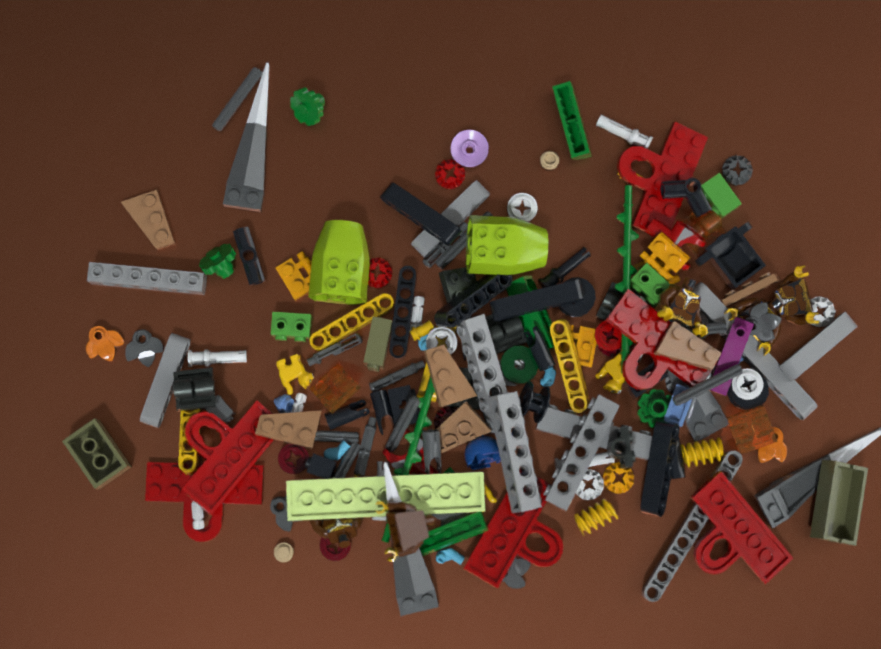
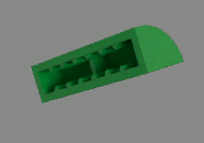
[552,81,592,160]
[506,275,555,350]

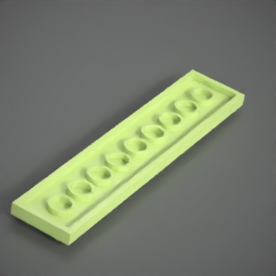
[286,472,485,521]

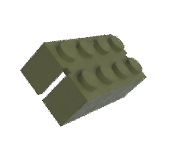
[810,460,868,546]

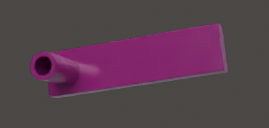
[711,317,754,396]

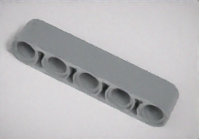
[411,180,490,258]
[779,311,858,382]
[140,333,191,428]

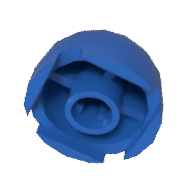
[464,435,501,470]

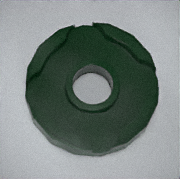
[500,346,538,384]

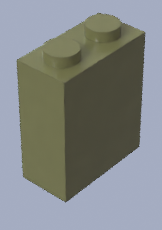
[364,317,393,372]

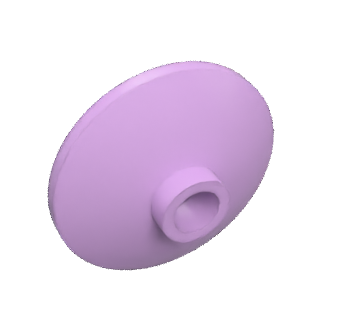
[451,130,489,167]

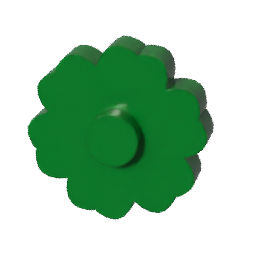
[290,87,325,126]
[199,244,236,279]
[637,389,672,428]

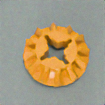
[603,463,634,494]

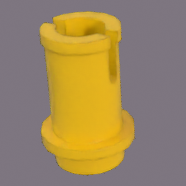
[410,320,434,341]

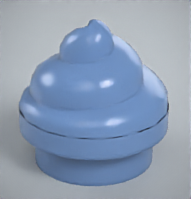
[274,394,294,413]

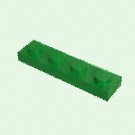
[419,512,488,556]

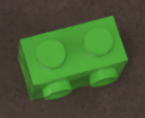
[701,173,742,220]
[630,263,670,307]
[271,312,312,342]

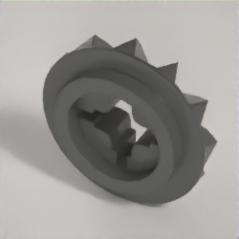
[722,155,753,185]

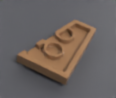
[121,190,175,250]
[722,272,781,307]
[653,321,721,370]
[424,345,477,407]
[437,402,492,453]
[255,410,322,449]

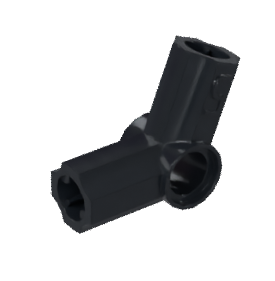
[660,178,712,218]

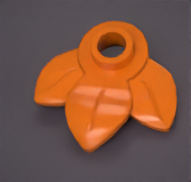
[86,326,124,361]
[750,427,787,463]

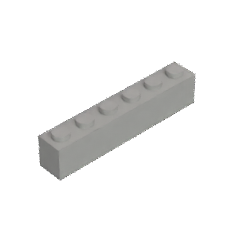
[536,404,653,460]

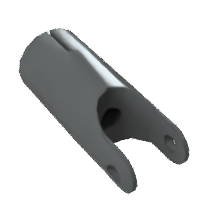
[422,429,442,474]

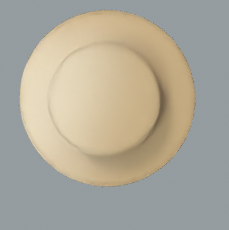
[540,151,559,170]
[274,543,294,562]

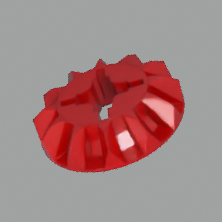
[435,159,465,189]
[368,257,392,288]
[594,321,622,351]

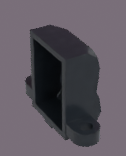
[695,221,766,290]

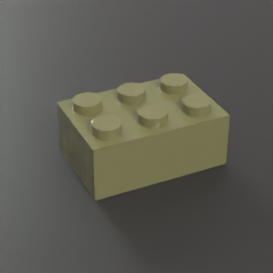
[62,418,131,490]

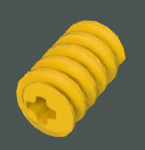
[681,437,724,468]
[574,499,619,536]

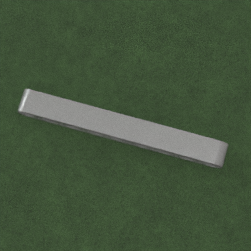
[692,282,818,420]
[642,451,743,602]

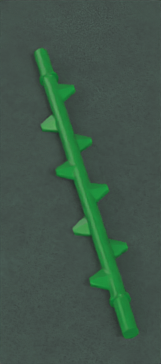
[615,185,639,374]
[381,375,435,543]

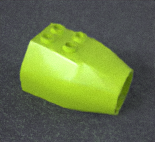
[465,215,548,275]
[308,220,370,305]

